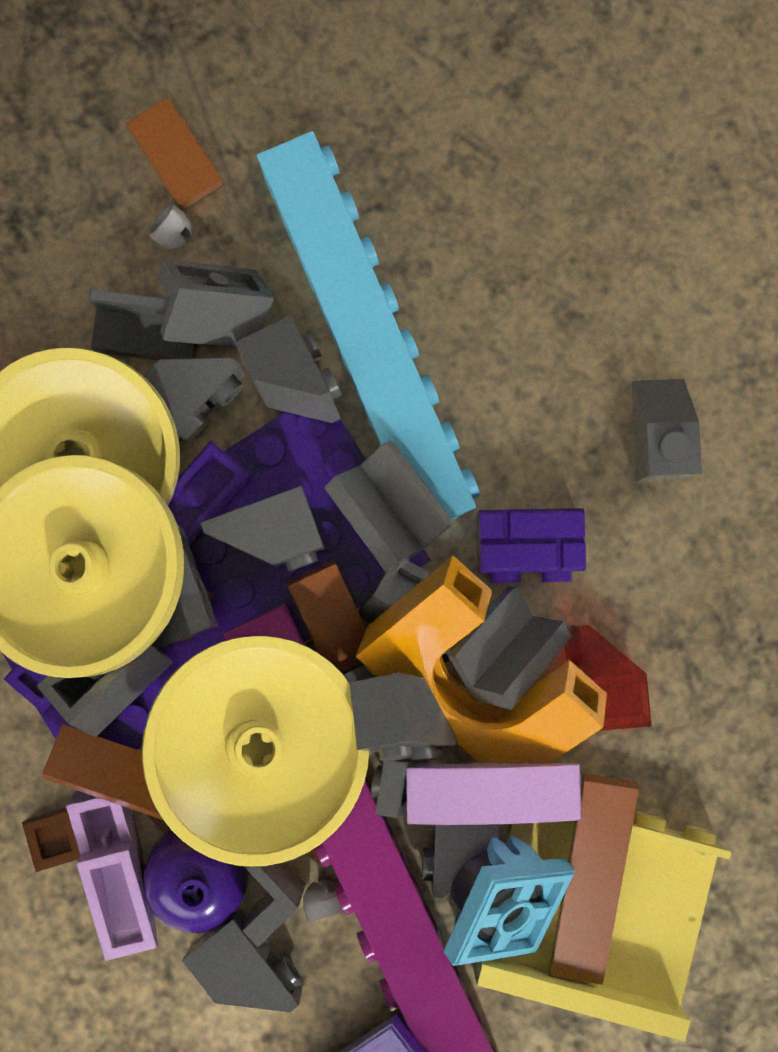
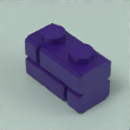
[476,508,586,583]

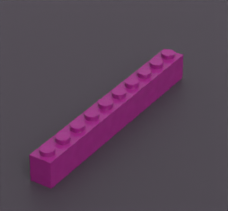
[223,603,497,1052]

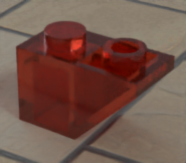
[564,624,652,731]

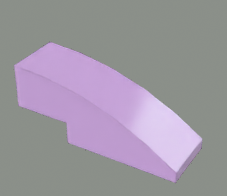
[406,762,582,825]
[66,791,158,961]

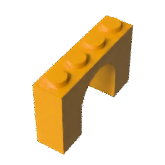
[355,555,607,763]

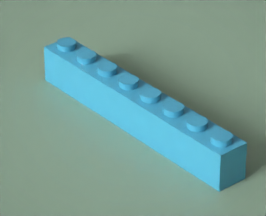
[256,131,480,520]

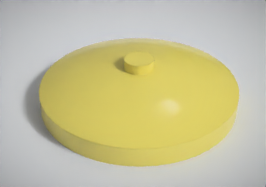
[0,348,180,505]
[0,455,184,678]
[142,636,369,867]

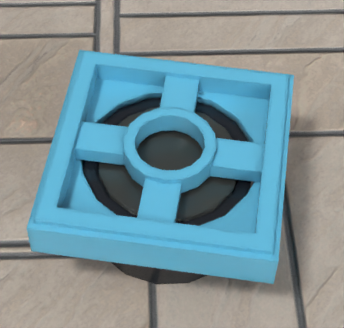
[443,836,575,966]

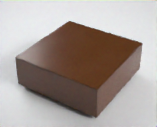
[22,807,80,872]

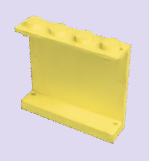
[474,811,732,1042]

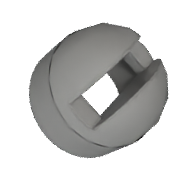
[148,203,192,249]
[303,879,344,922]

